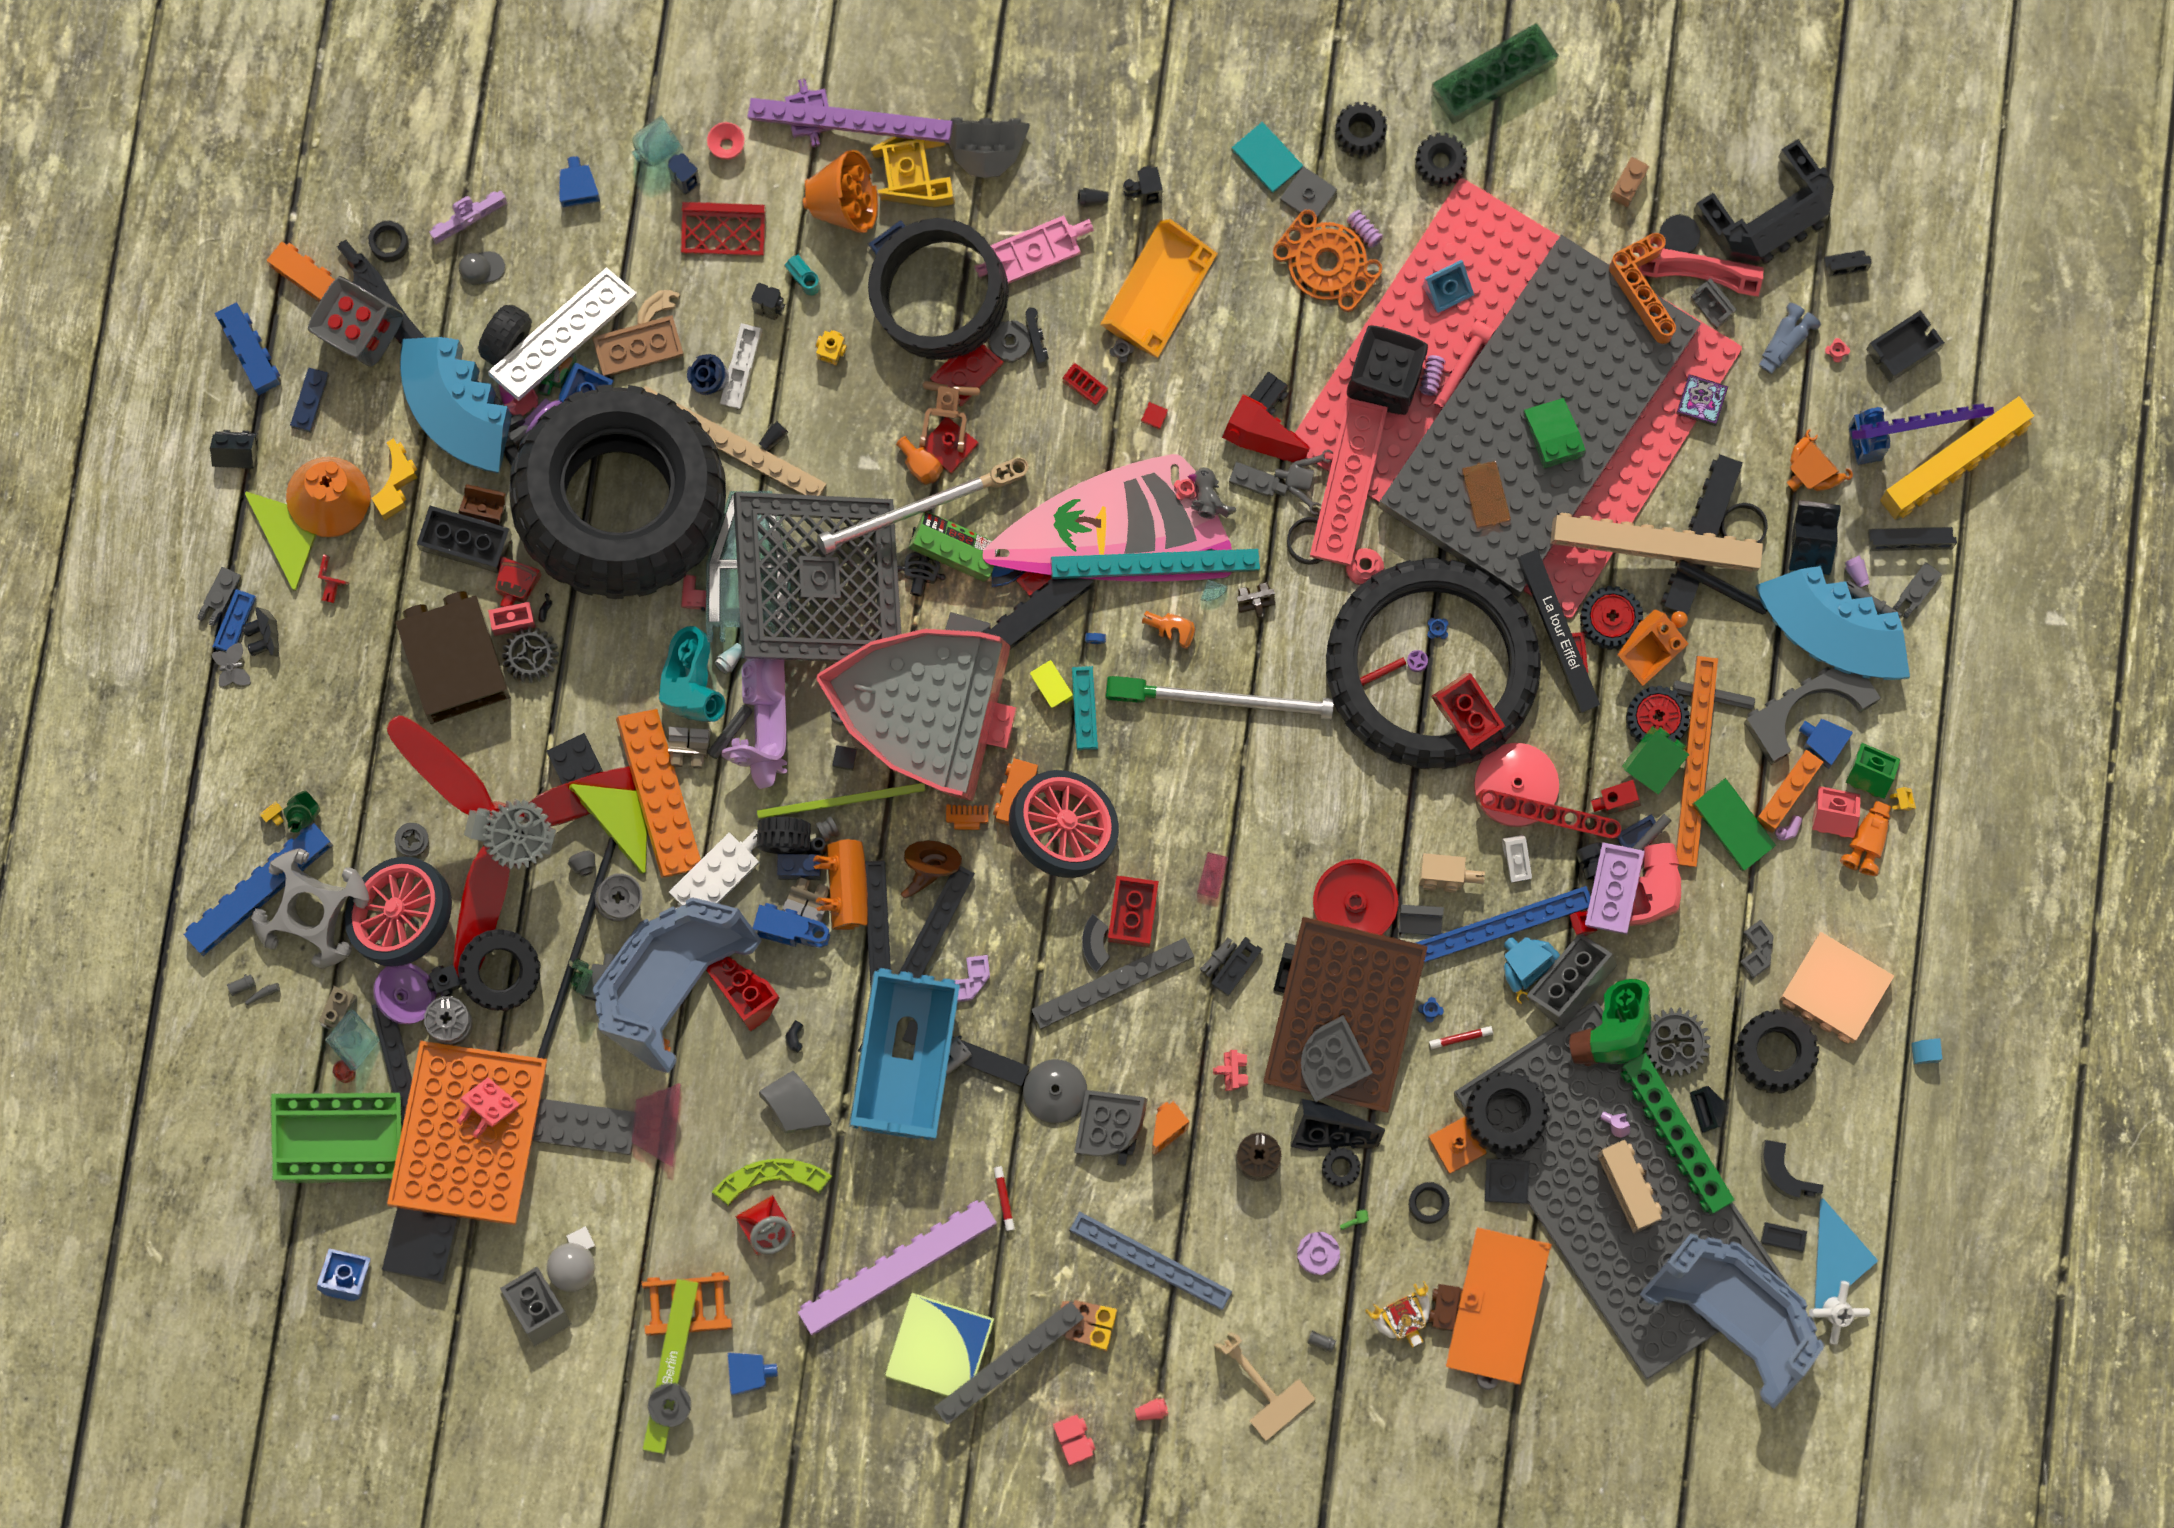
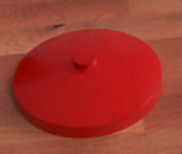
[1313,859,1398,935]

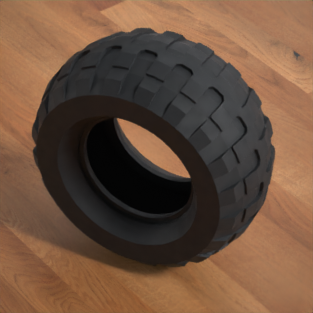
[509,385,726,599]

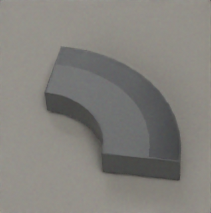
[1082,914,1110,973]

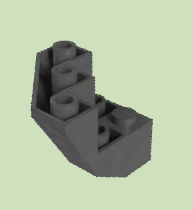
[949,117,1030,178]

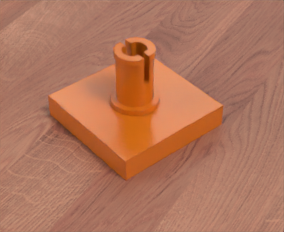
[1428,1116,1487,1174]

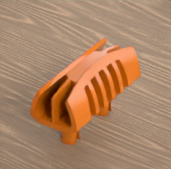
[813,839,868,930]

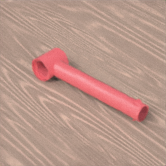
[1433,320,1495,410]

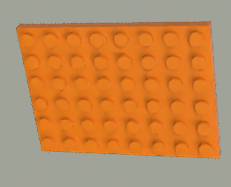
[387,1041,547,1225]

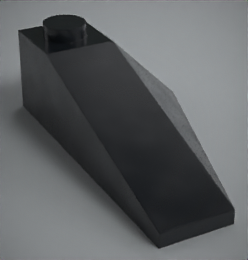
[1290,1098,1385,1151]

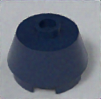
[687,354,729,395]

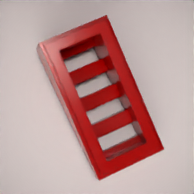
[1062,362,1108,405]

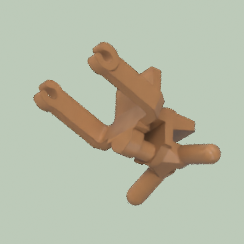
[920,381,980,452]

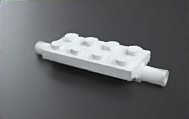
[669,829,759,909]

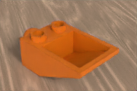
[1618,609,1688,686]

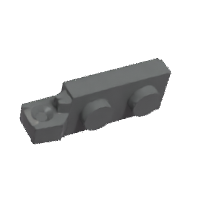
[1229,462,1288,497]

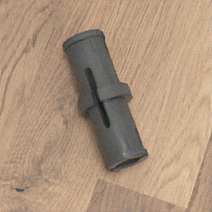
[1200,937,1238,978]

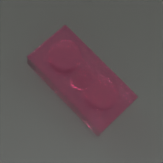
[1197,852,1228,899]

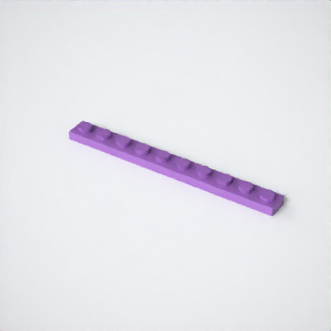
[747,98,953,143]

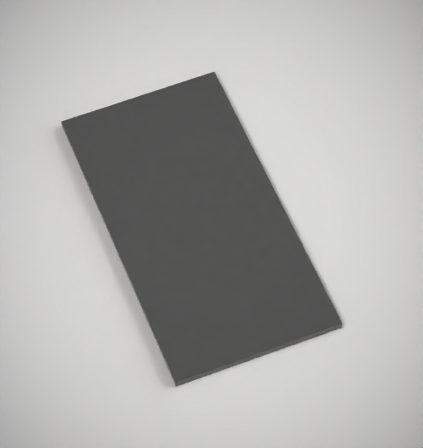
[1454,1000,1789,1380]

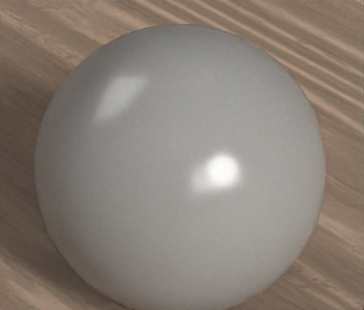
[547,1243,595,1292]

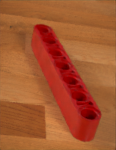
[1477,789,1621,838]

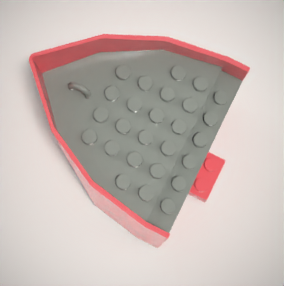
[817,629,1017,801]

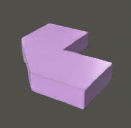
[955,955,990,1002]

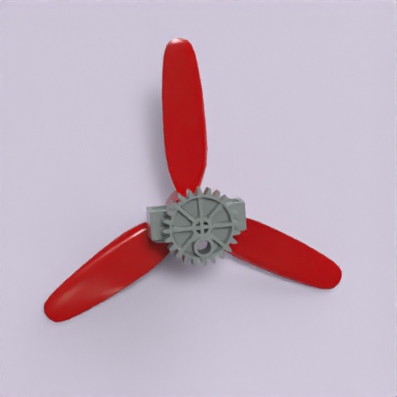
[387,716,636,977]

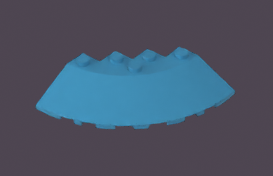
[400,337,512,473]
[1756,566,1910,680]

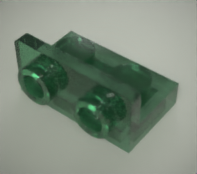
[568,958,593,995]

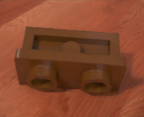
[458,484,506,525]

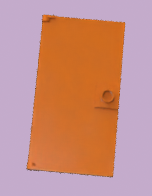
[1446,1227,1552,1384]

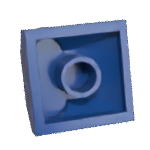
[558,363,613,403]
[317,1249,371,1301]

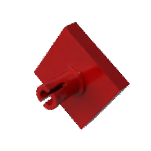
[920,417,978,474]

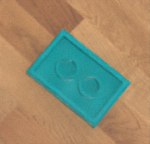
[1231,122,1304,194]

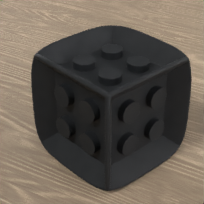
[1346,325,1428,415]

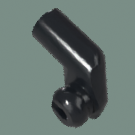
[785,1020,804,1053]

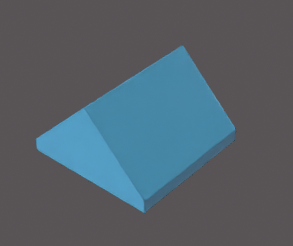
[1423,260,1474,313]

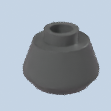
[567,850,595,877]

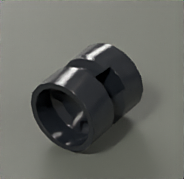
[1575,842,1602,880]

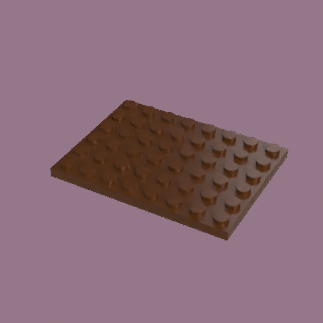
[1263,916,1428,1113]

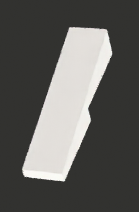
[720,323,763,409]

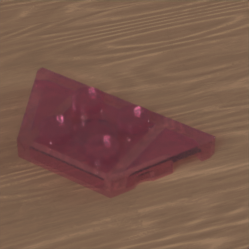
[632,1083,681,1166]

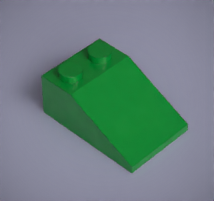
[1524,398,1586,469]

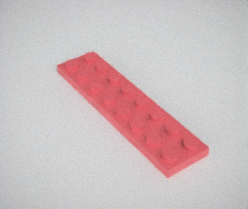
[1310,398,1388,566]

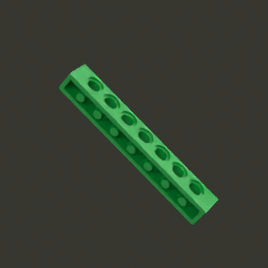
[1621,1053,1735,1216]

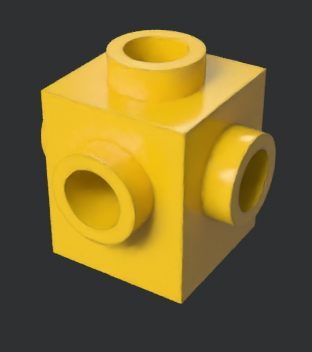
[816,330,847,366]

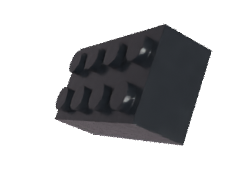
[417,505,512,573]

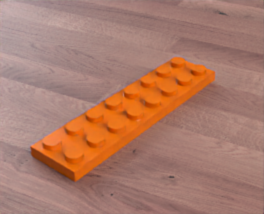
[616,709,701,878]

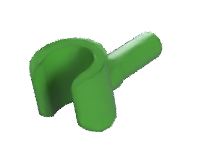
[1340,1210,1369,1230]

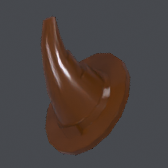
[901,840,962,899]

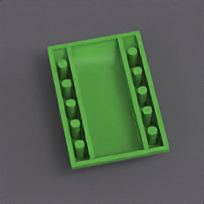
[271,1093,401,1183]

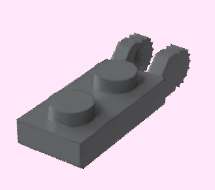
[1893,562,1942,619]
[197,567,242,627]

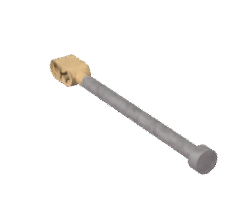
[817,457,1028,555]

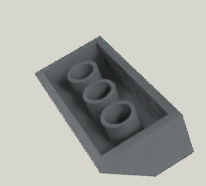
[1527,935,1617,1028]

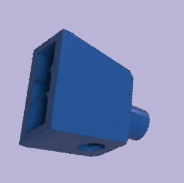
[559,156,600,208]
[1798,719,1853,769]
[728,1353,778,1396]

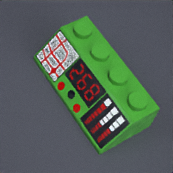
[908,511,999,582]

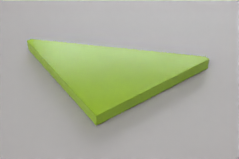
[245,491,316,591]
[569,784,647,874]

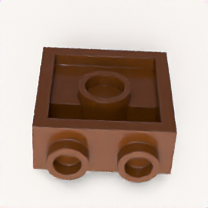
[1428,1284,1463,1331]

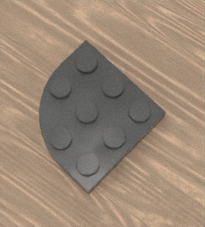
[1301,1015,1373,1102]
[1074,1090,1148,1157]

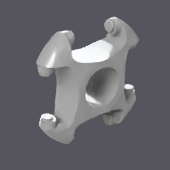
[251,848,370,969]

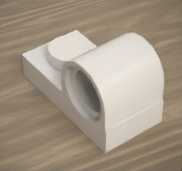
[1502,835,1532,882]

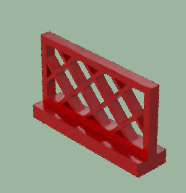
[681,202,766,256]

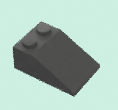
[500,1267,572,1347]

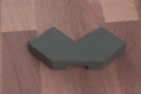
[1740,919,1774,979]

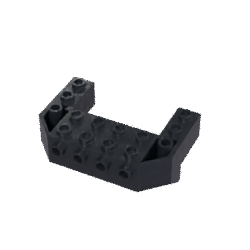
[1693,139,1834,266]

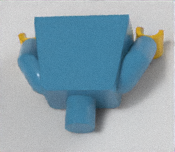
[1504,937,1560,1004]

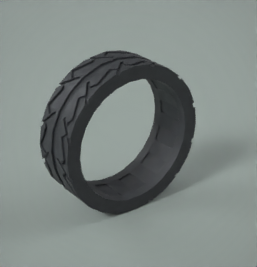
[868,218,1009,360]

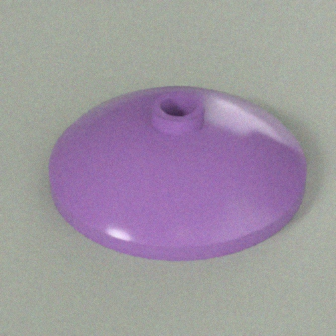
[374,963,435,1024]

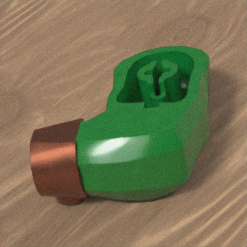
[1569,979,1652,1066]

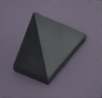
[1690,1086,1727,1133]

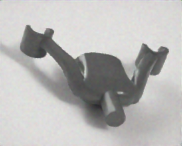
[1274,449,1333,516]

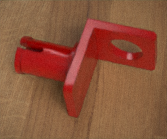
[318,555,349,603]

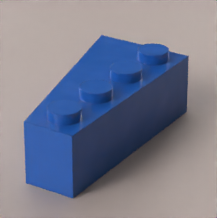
[214,302,280,395]

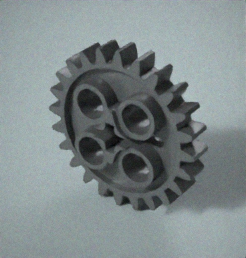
[1643,1008,1711,1077]

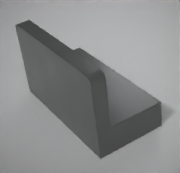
[1399,905,1444,936]

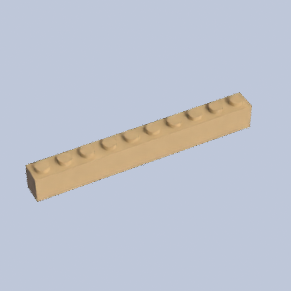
[1550,513,1763,572]

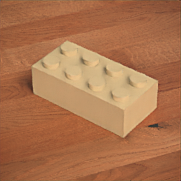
[1597,1140,1663,1233]

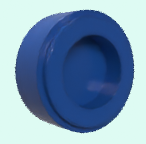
[1085,633,1106,644]

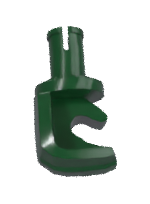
[283,791,320,833]

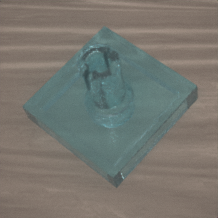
[325,1009,380,1071]

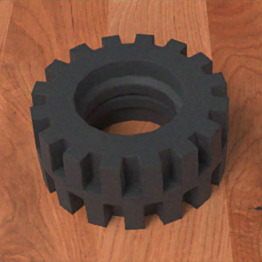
[1322,1148,1361,1188]

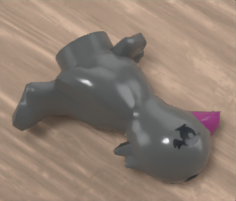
[1188,467,1236,519]

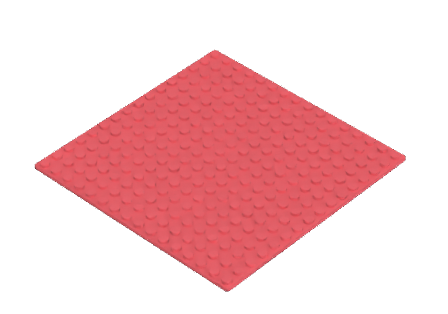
[1295,178,1742,618]

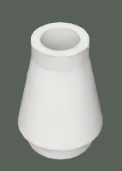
[715,643,742,674]

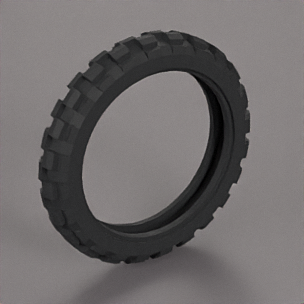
[1326,558,1541,770]

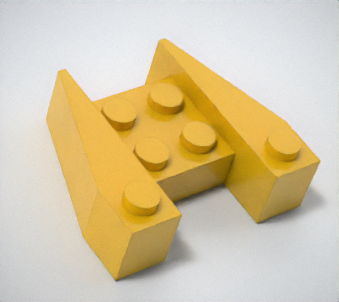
[871,137,955,207]

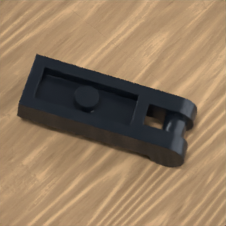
[1025,307,1049,369]
[1211,937,1263,997]

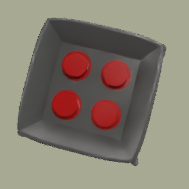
[308,276,403,367]

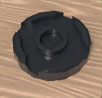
[1659,214,1701,253]

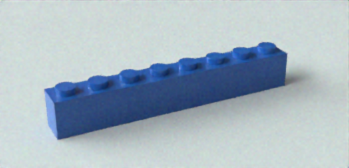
[183,823,333,957]

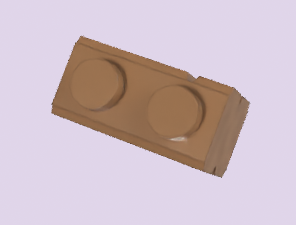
[1610,157,1649,207]

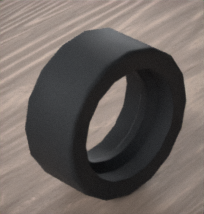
[368,221,409,262]
[1408,1182,1450,1224]

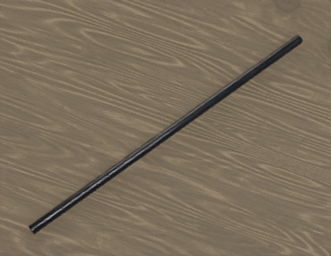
[537,837,616,1059]

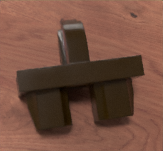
[1237,583,1276,618]

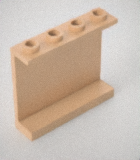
[1779,932,1894,1044]

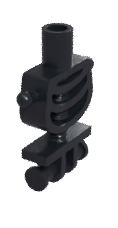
[897,527,946,597]

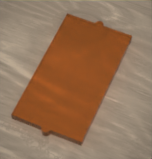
[1462,461,1511,528]

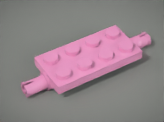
[975,216,1094,284]

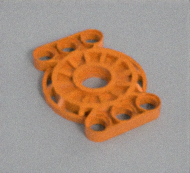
[1273,210,1382,312]

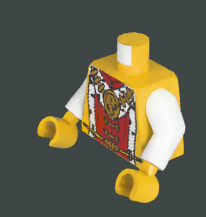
[1365,1281,1430,1348]

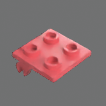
[457,1078,520,1138]

